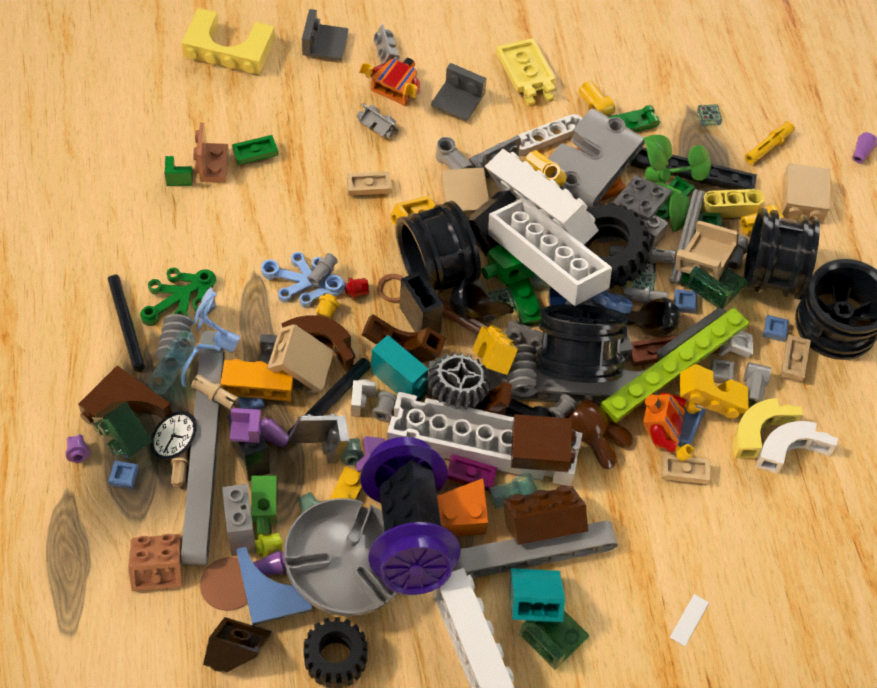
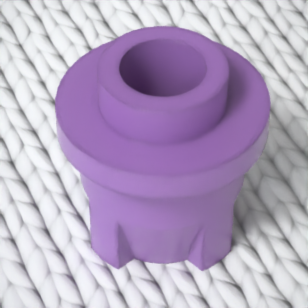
[65,434,90,463]

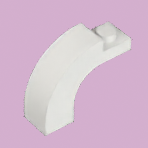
[755,421,838,474]

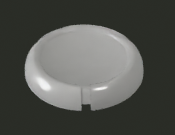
[284,498,396,616]

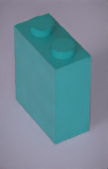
[371,335,429,401]
[509,568,565,622]

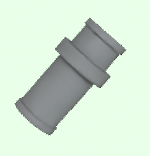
[727,235,749,269]
[307,253,338,286]

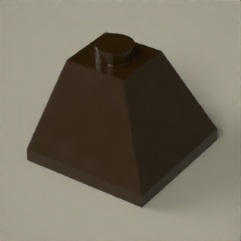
[203,617,272,672]

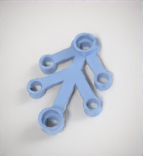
[261,252,345,308]

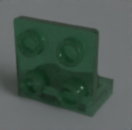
[686,266,747,309]
[519,610,589,670]

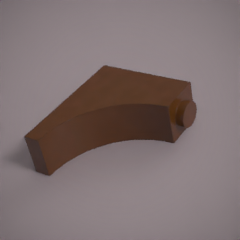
[78,366,172,427]

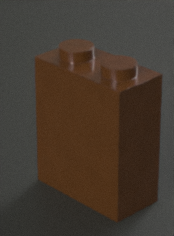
[511,414,576,472]

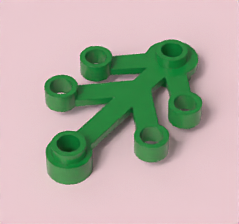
[140,267,216,326]

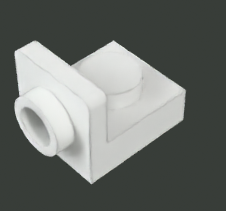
[718,331,753,358]
[351,379,376,416]

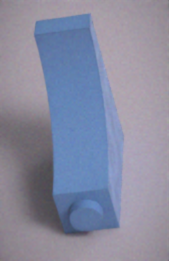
[236,547,312,625]

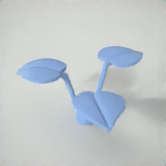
[181,287,240,387]

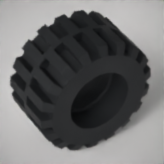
[303,617,368,688]

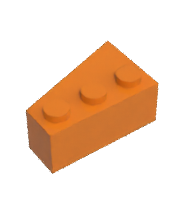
[437,479,488,536]

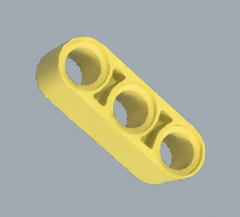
[700,189,764,218]

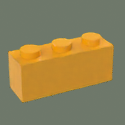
[221,359,295,402]

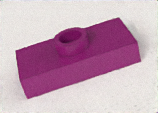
[447,454,497,492]

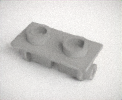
[374,24,400,64]
[357,103,400,139]
[505,320,543,350]

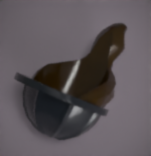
[450,279,514,320]
[624,297,681,336]

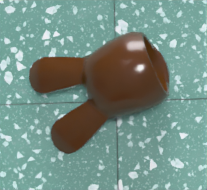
[566,399,633,469]

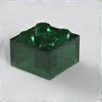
[92,401,153,458]

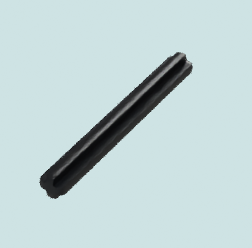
[107,274,145,371]
[288,358,370,436]

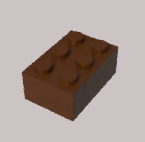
[503,485,588,545]

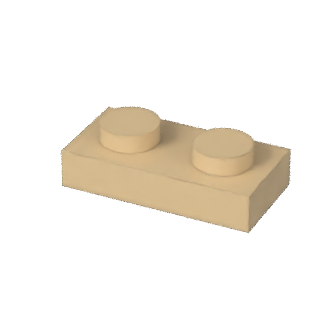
[347,171,391,196]
[780,335,811,382]
[661,454,710,484]

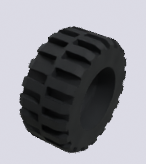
[584,203,650,289]

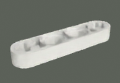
[518,114,582,156]

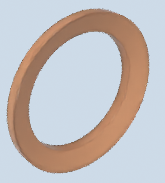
[377,274,404,302]

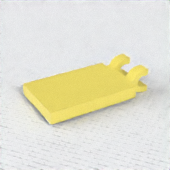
[496,38,556,106]

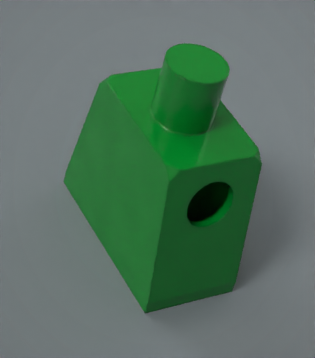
[481,244,537,285]

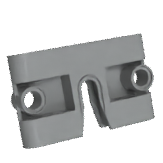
[548,108,645,208]

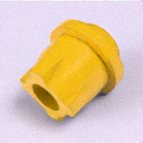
[315,294,340,319]

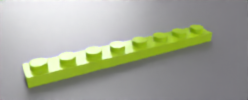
[600,307,750,423]

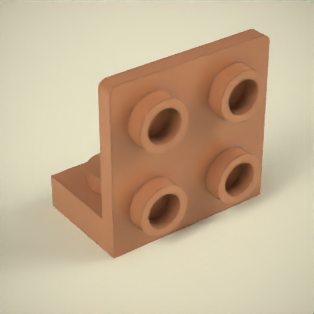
[193,122,229,182]
[128,534,182,591]

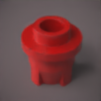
[344,277,370,300]

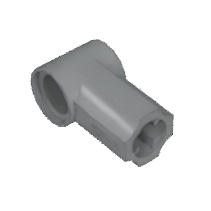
[435,137,473,169]
[743,362,771,408]

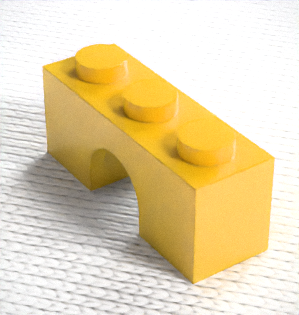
[472,325,518,375]
[680,364,749,419]

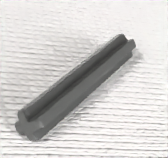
[656,307,726,360]

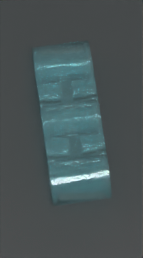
[148,330,195,394]

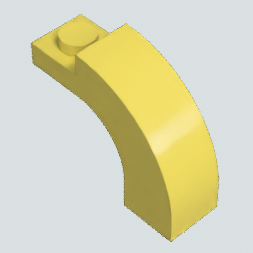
[733,398,803,459]

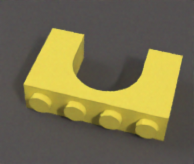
[181,8,275,75]

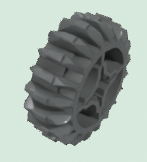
[428,352,491,409]

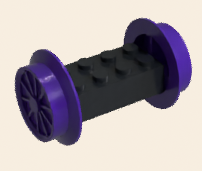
[360,437,460,595]

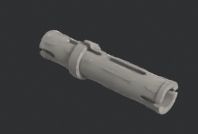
[609,244,676,264]

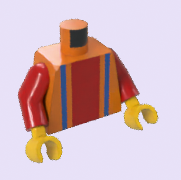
[359,58,420,106]
[643,393,702,461]

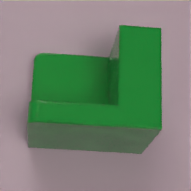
[164,156,193,186]

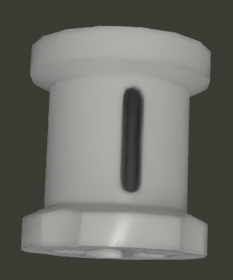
[372,391,397,422]
[549,394,578,418]

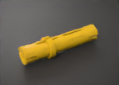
[744,121,795,165]

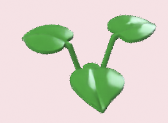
[643,135,711,232]

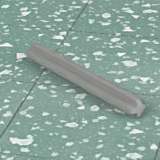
[670,189,705,284]

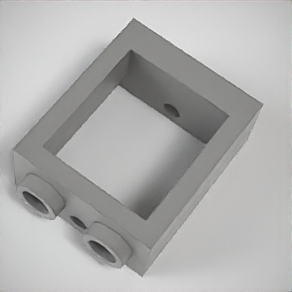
[222,484,256,556]

